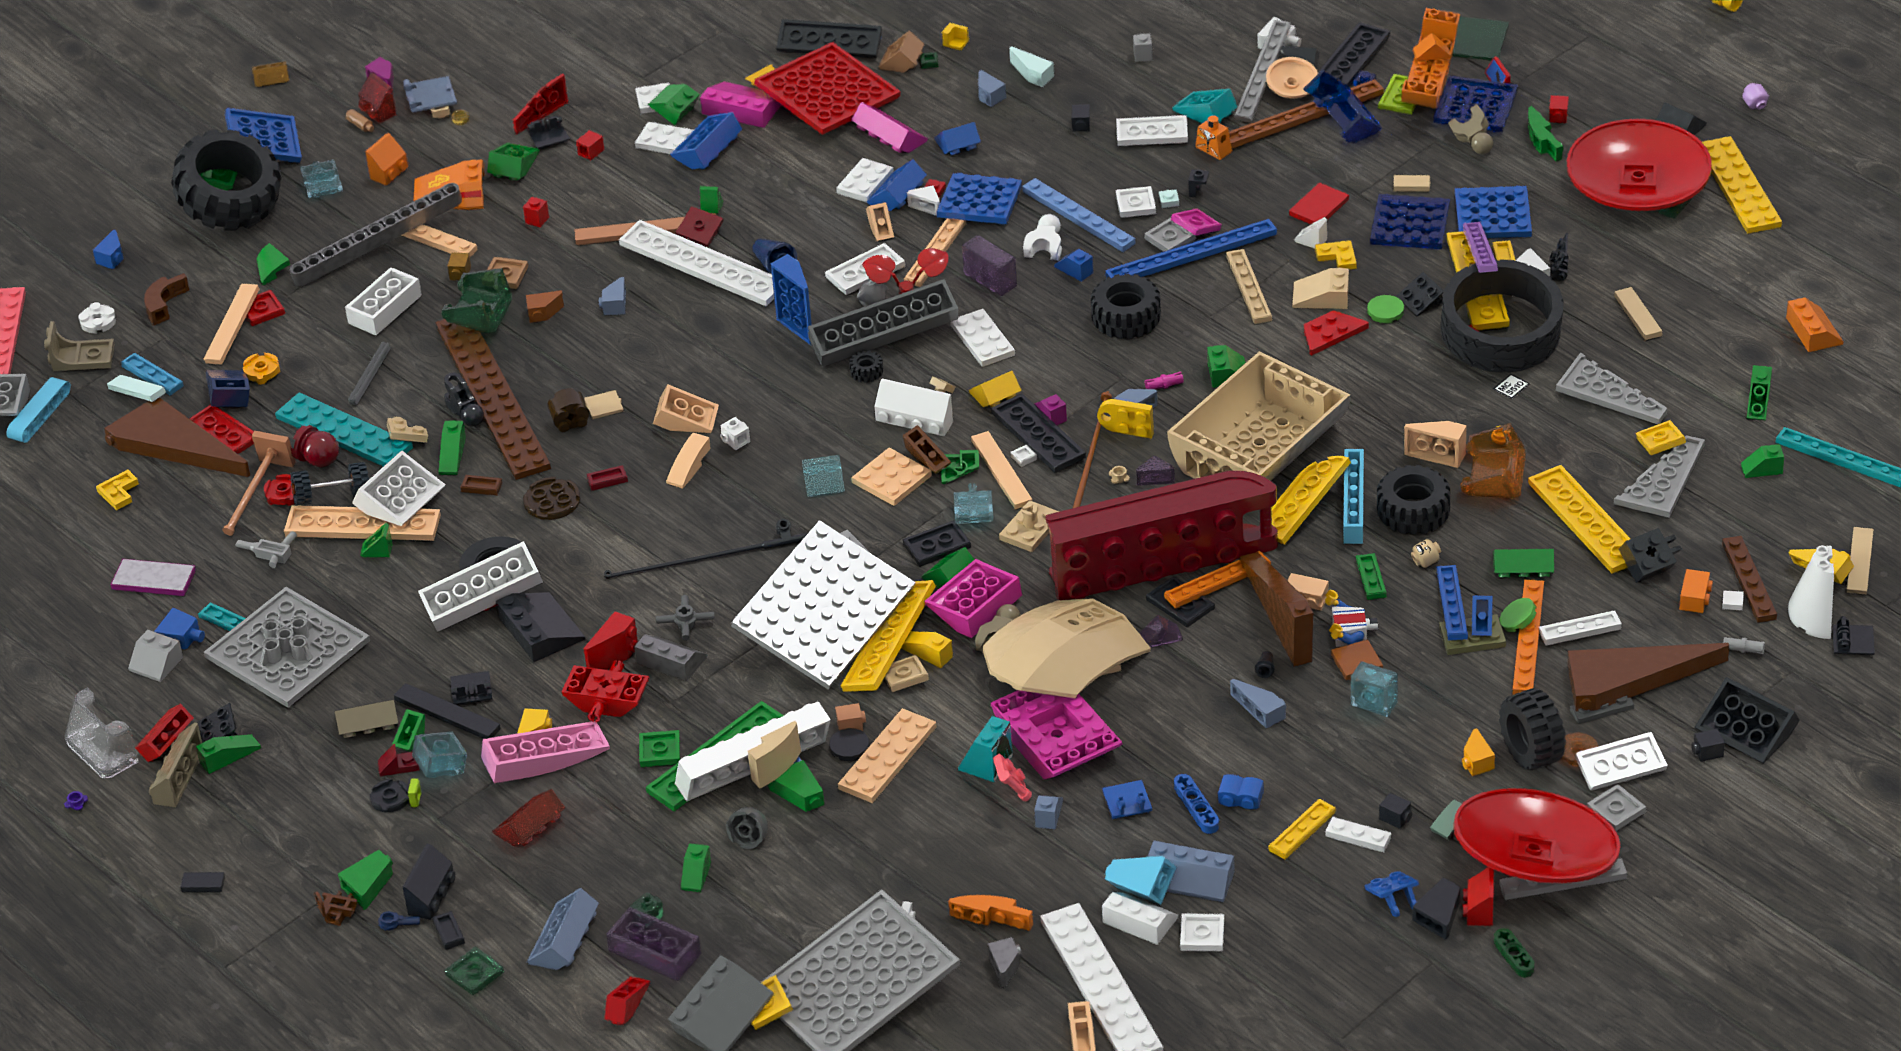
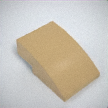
[747,721,801,788]

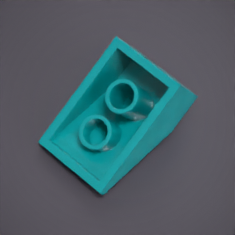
[1172,89,1237,123]

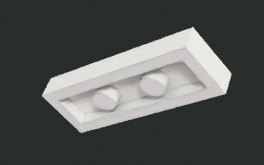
[1326,817,1391,852]

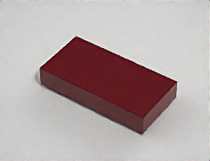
[586,465,628,490]

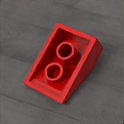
[584,611,638,670]

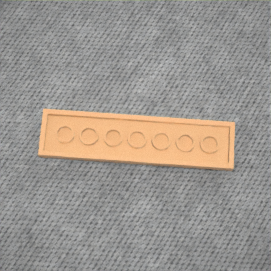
[284,505,441,541]

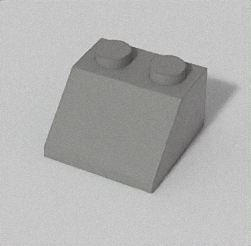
[128,629,183,682]

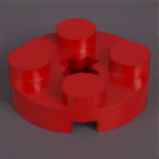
[264,474,295,506]

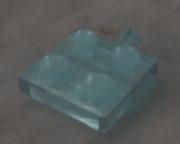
[300,160,343,198]
[954,483,993,524]

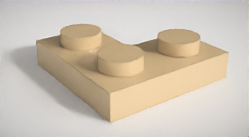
[387,417,428,443]

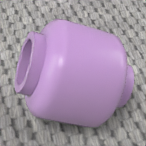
[1743,83,1769,110]

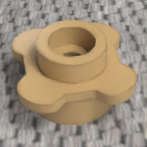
[1109,466,1130,484]

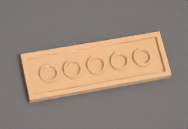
[838,708,937,803]

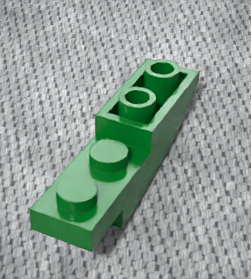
[1528,106,1564,162]

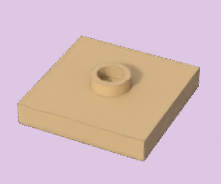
[884,655,929,692]

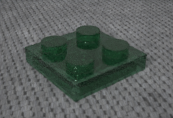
[444,946,504,996]

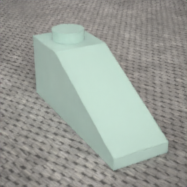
[1009,46,1054,87]

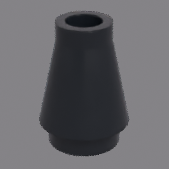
[1255,651,1275,678]

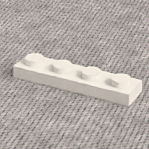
[1539,611,1622,645]

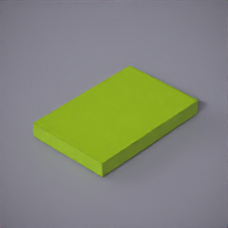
[1378,74,1416,114]

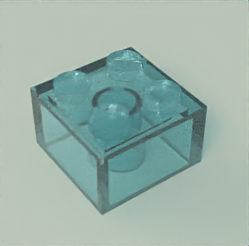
[1351,661,1398,717]
[412,731,467,778]

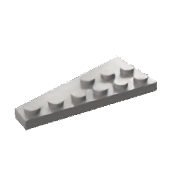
[1556,353,1667,424]
[1614,435,1705,518]

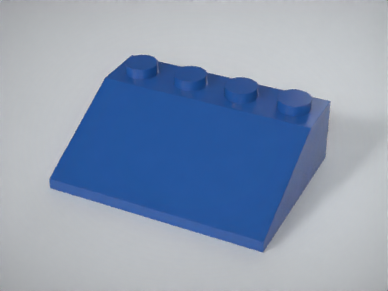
[771,254,812,345]

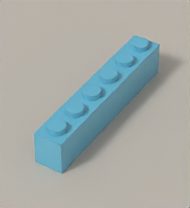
[1343,449,1364,544]

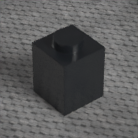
[1072,105,1090,132]
[1691,729,1725,762]
[1379,793,1412,829]

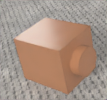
[835,703,866,731]

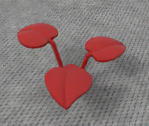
[862,248,948,295]

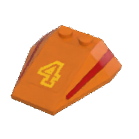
[414,160,485,210]

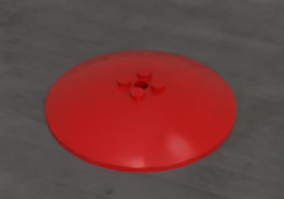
[1567,119,1712,211]
[1453,788,1620,883]

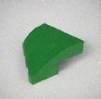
[256,243,290,285]
[941,450,979,484]

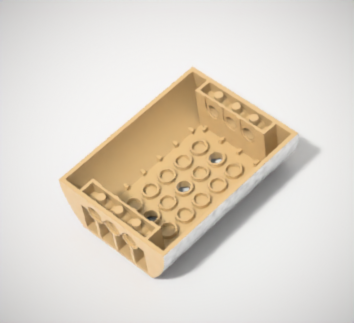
[1167,351,1350,481]

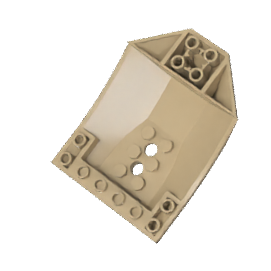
[982,599,1151,698]

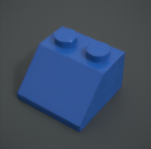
[934,122,981,156]

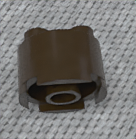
[547,388,589,432]

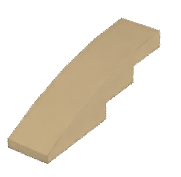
[1847,527,1874,594]

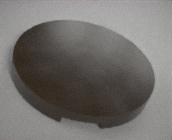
[523,477,580,520]

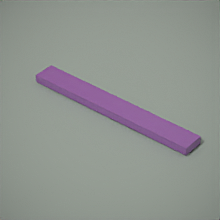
[1463,222,1498,273]

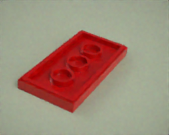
[189,405,254,454]

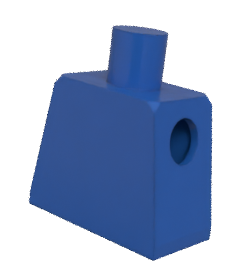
[154,608,205,650]

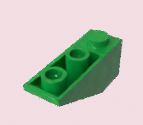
[1747,365,1772,421]

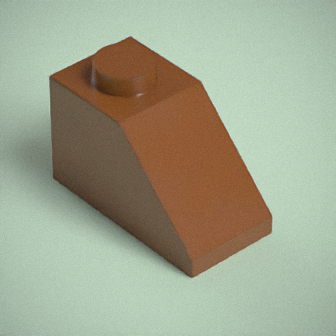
[526,290,564,323]

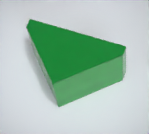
[700,186,723,214]
[360,523,393,557]
[392,709,425,752]

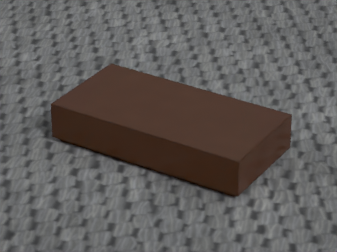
[461,475,502,496]

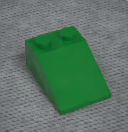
[487,143,540,180]

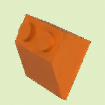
[365,133,408,185]

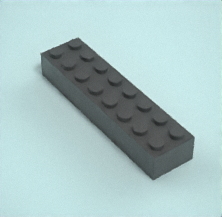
[808,279,958,367]

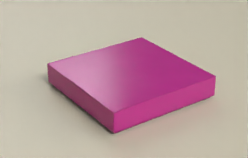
[1171,209,1221,236]

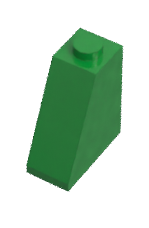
[768,760,825,812]
[338,850,393,910]

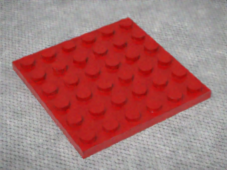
[754,42,901,135]

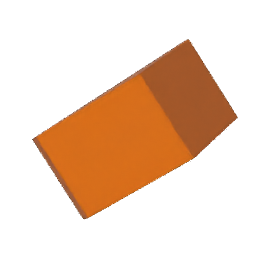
[1413,33,1451,61]

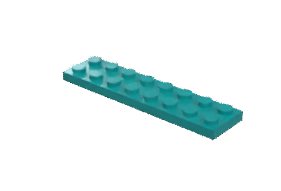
[275,392,413,467]

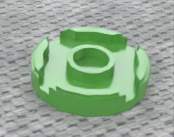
[1367,295,1404,323]
[1499,598,1537,632]

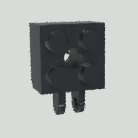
[1619,528,1682,583]

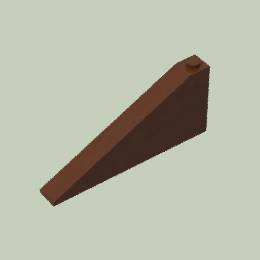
[104,397,250,477]
[1239,552,1313,667]
[1568,643,1729,711]

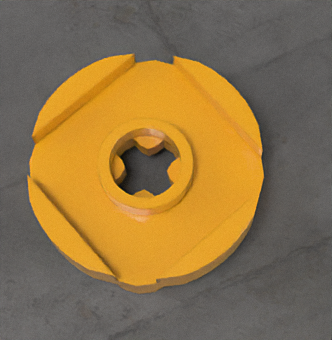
[243,353,280,385]

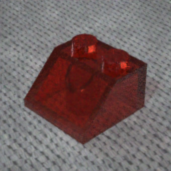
[358,72,396,123]

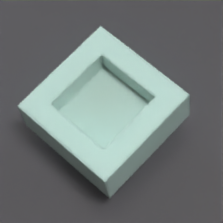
[1159,190,1179,208]

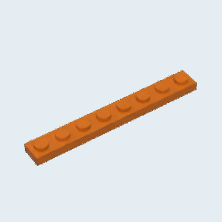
[1513,580,1544,695]

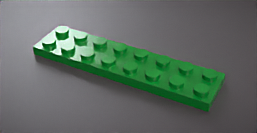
[646,701,784,812]

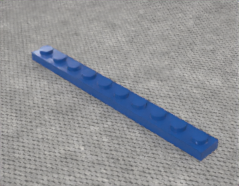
[1105,219,1277,278]

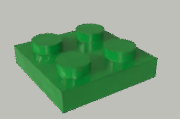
[639,730,680,767]

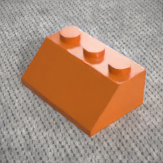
[1786,297,1844,352]

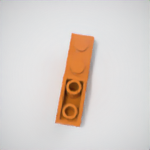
[949,895,1033,931]

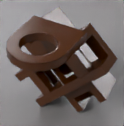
[314,891,357,926]

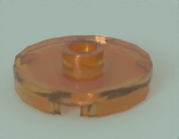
[1561,732,1598,766]

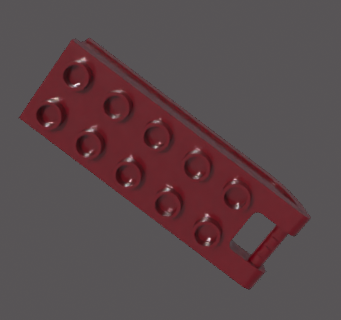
[1045,471,1278,600]

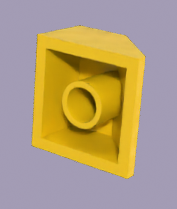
[969,370,1021,408]

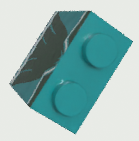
[958,716,1013,782]

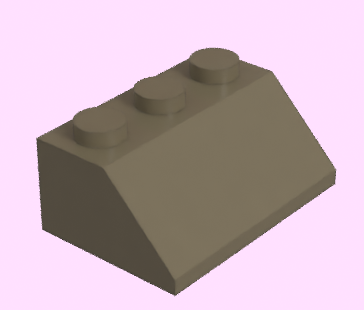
[335,700,398,738]

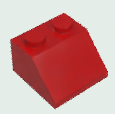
[1463,867,1494,926]

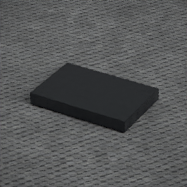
[902,520,971,567]
[1146,576,1215,628]

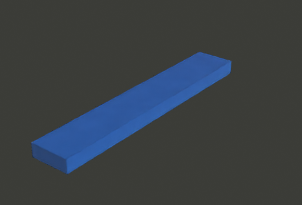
[1436,565,1468,641]

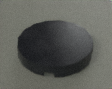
[829,728,870,761]
[370,779,409,813]

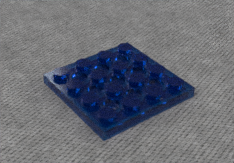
[1434,75,1518,132]
[1370,194,1450,249]

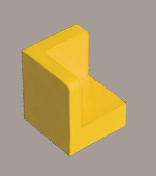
[942,23,969,50]

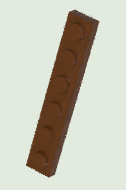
[1722,536,1777,623]

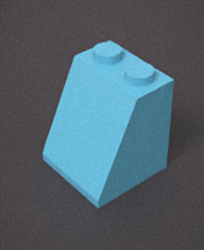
[1105,856,1177,905]

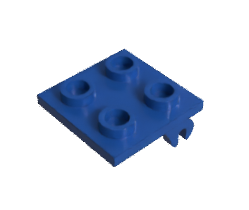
[1102,780,1152,819]
[1364,871,1419,918]

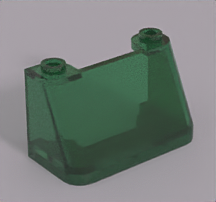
[442,268,512,333]

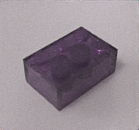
[962,235,1017,296]

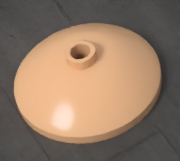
[1266,57,1318,98]

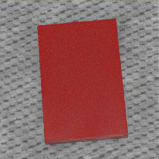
[1289,183,1349,224]

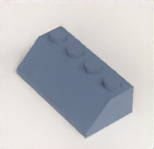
[1148,841,1234,902]
[527,888,599,970]

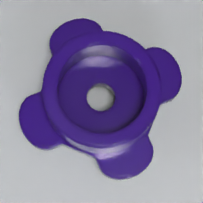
[64,791,88,811]

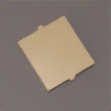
[584,390,624,419]

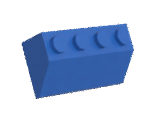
[670,112,742,169]

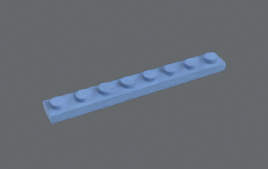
[1022,178,1136,252]

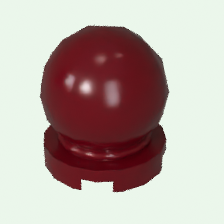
[291,425,339,467]

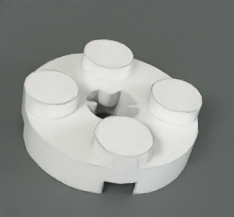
[78,302,116,333]

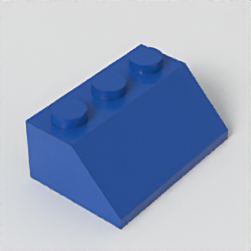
[866,159,927,211]

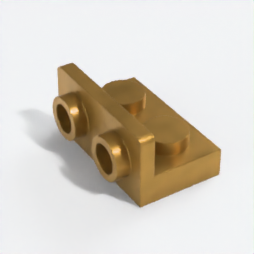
[252,61,289,87]

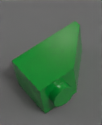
[1741,444,1784,478]
[681,843,711,892]

